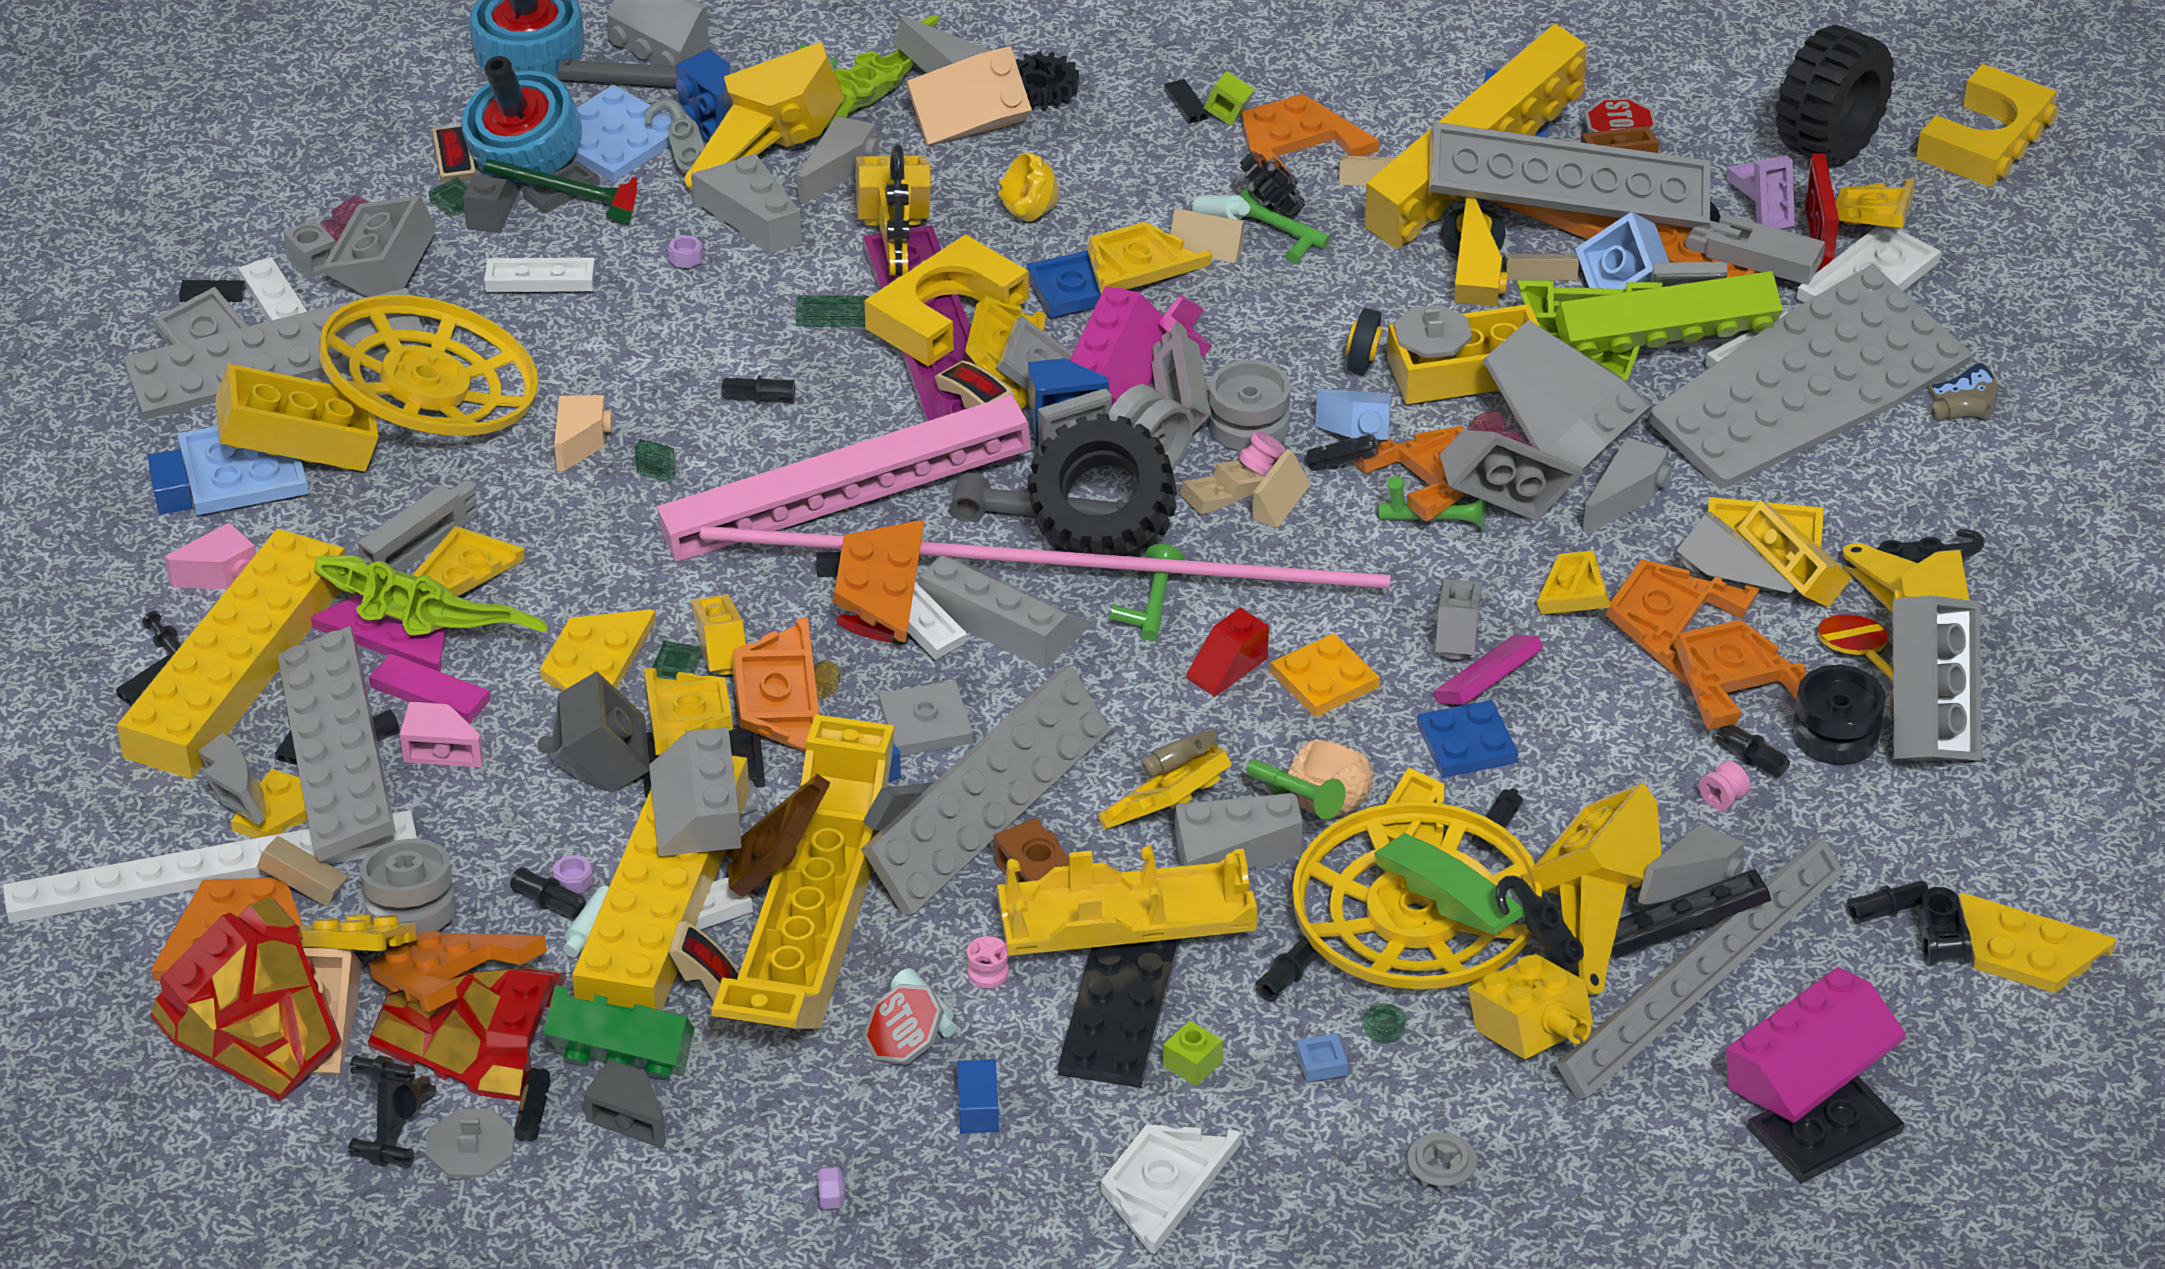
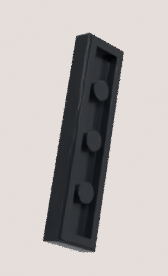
[1612,869,1772,958]

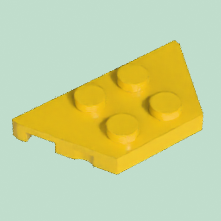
[1836,178,1915,228]
[1087,222,1213,294]
[965,296,1047,410]
[540,609,656,691]
[644,668,733,755]
[1097,744,1232,829]
[1959,892,2117,993]
[299,914,417,951]

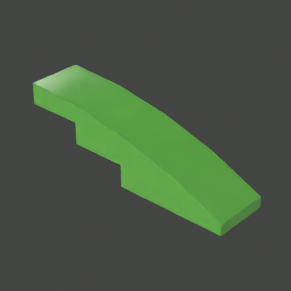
[1374,833,1525,935]

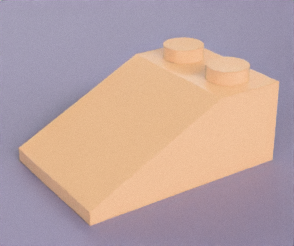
[906,46,1032,146]
[303,948,362,1075]

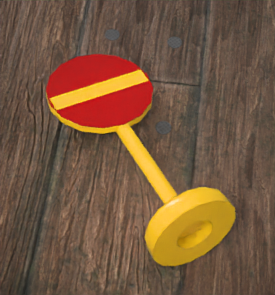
[1818,614,1894,713]

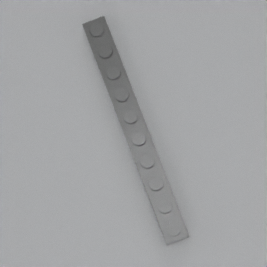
[1555,838,1844,1100]

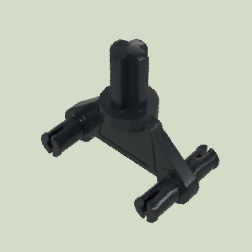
[348,1055,436,1167]

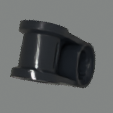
[1918,887,1972,966]

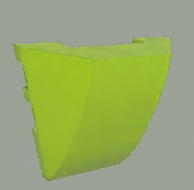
[1517,280,1663,381]

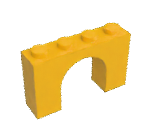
[1916,64,2059,187]
[864,234,1029,366]

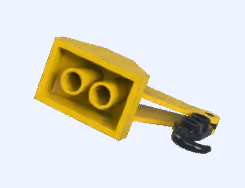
[855,144,931,276]
[1843,529,1985,613]
[1495,782,1662,997]

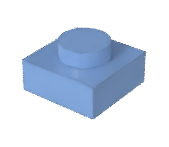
[1296,1033,1348,1083]

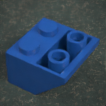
[676,49,733,142]

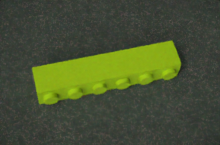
[1555,271,1783,357]

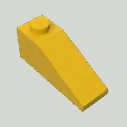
[1454,197,1508,307]
[1737,500,1852,607]
[690,594,746,675]

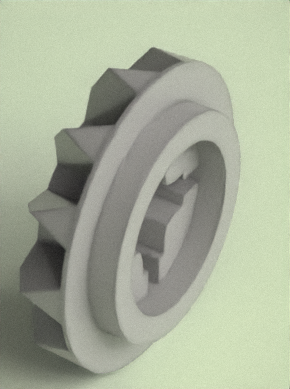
[1407,1133,1477,1192]

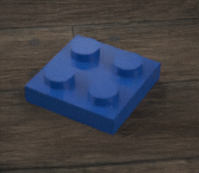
[1026,250,1101,318]
[1417,700,1518,778]

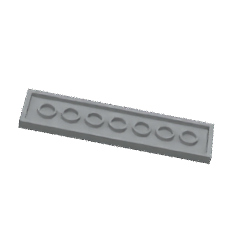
[1428,122,1711,228]
[123,288,428,420]
[278,626,396,862]
[861,665,1110,916]

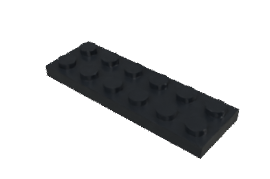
[1058,938,1182,1088]

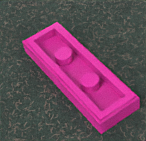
[1433,635,1543,705]
[369,653,491,724]

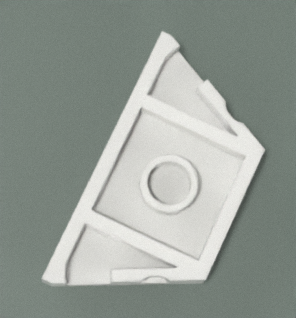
[1101,1124,1241,1254]

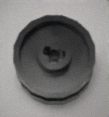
[1792,664,1886,765]

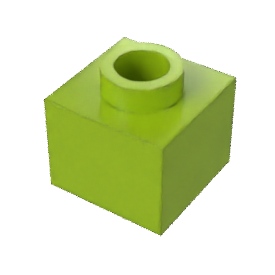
[1203,71,1255,126]
[1163,1020,1223,1086]

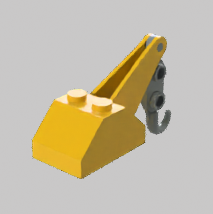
[645,41,844,195]

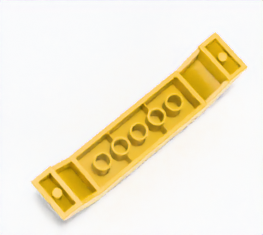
[712,714,895,1029]

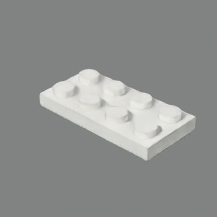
[1797,226,1941,302]

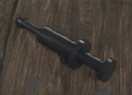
[142,611,182,656]

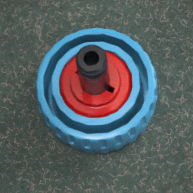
[470,0,584,76]
[461,56,582,184]

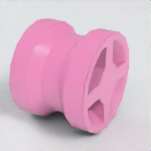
[1238,430,1286,476]
[1699,761,1751,811]
[967,936,1009,988]

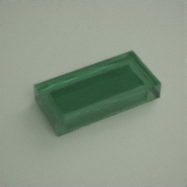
[795,295,869,327]

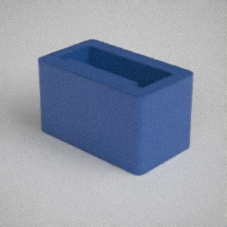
[147,449,193,515]
[957,1059,999,1134]

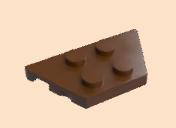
[726,774,830,898]

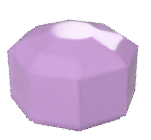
[668,235,704,268]
[553,855,593,894]
[818,1166,846,1209]

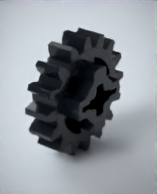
[1015,51,1079,108]
[1240,150,1305,217]

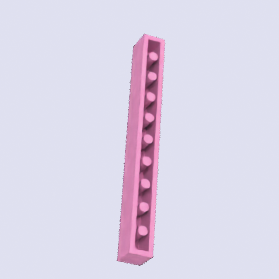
[657,395,1031,561]

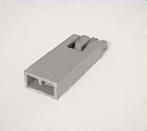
[1685,214,1825,285]
[1151,322,1211,432]
[358,481,478,571]

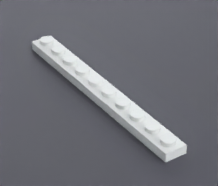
[3,810,417,923]

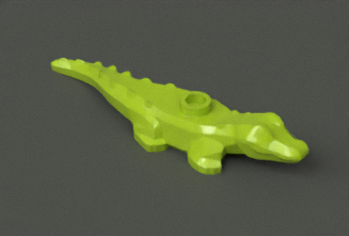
[825,15,940,130]
[314,555,548,635]

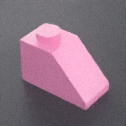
[165,523,256,590]
[400,702,484,767]

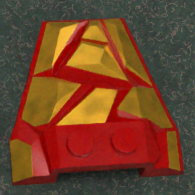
[150,897,342,1101]
[368,967,566,1101]

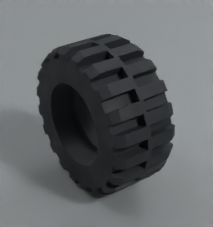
[1775,25,1894,166]
[1028,414,1177,557]

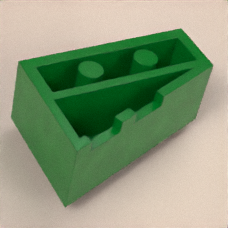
[543,985,695,1080]

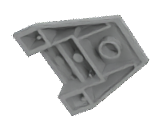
[1483,320,1653,470]

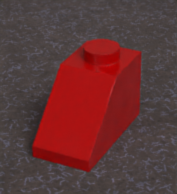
[1186,607,1269,697]

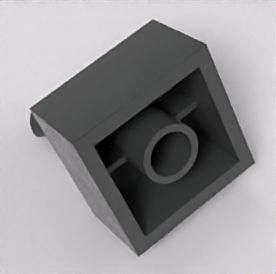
[538,671,650,792]

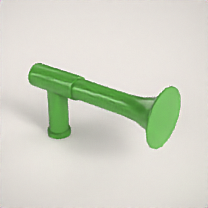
[1240,188,1330,264]
[1379,476,1486,533]
[1109,544,1184,641]
[1247,759,1345,820]

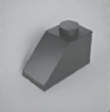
[463,176,520,233]
[583,1059,666,1149]

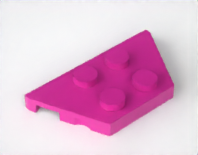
[311,594,448,672]

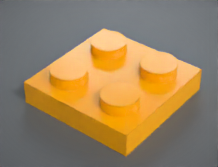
[1270,633,1380,717]

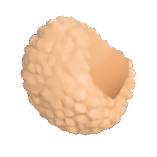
[1288,739,1374,819]

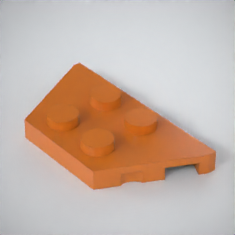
[833,520,924,642]
[732,617,820,752]

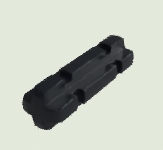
[1306,434,1379,471]
[1472,788,1523,851]
[514,1067,551,1142]

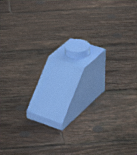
[1315,389,1392,440]

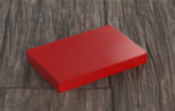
[1804,154,1839,272]

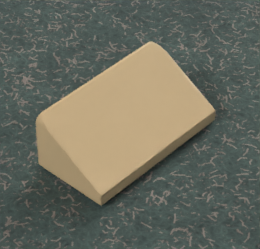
[1339,155,1396,186]
[1171,208,1244,263]
[1504,253,1579,280]
[1252,449,1310,527]
[257,836,349,907]

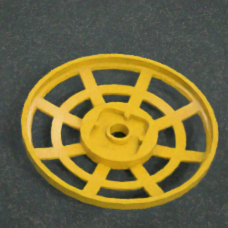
[318,295,538,436]
[1293,801,1542,990]

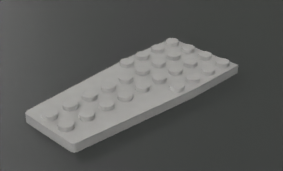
[1649,264,1973,488]

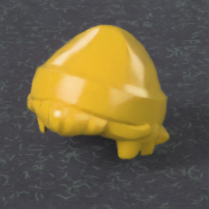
[998,152,1059,222]

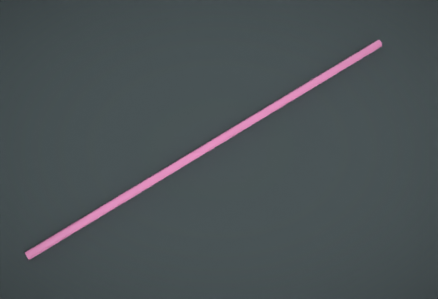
[700,526,1391,589]

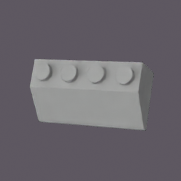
[919,555,1091,669]
[1891,596,1982,761]

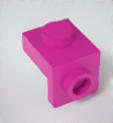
[1158,295,1212,356]

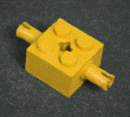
[1468,954,1593,1059]

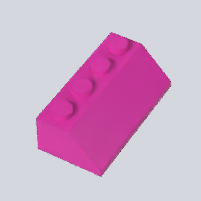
[1070,286,1167,406]
[1726,967,1906,1123]

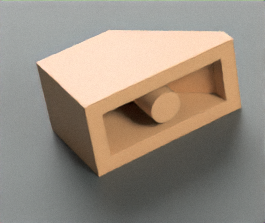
[554,395,612,471]

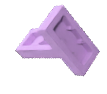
[1727,155,1795,229]

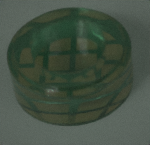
[1363,1003,1406,1043]

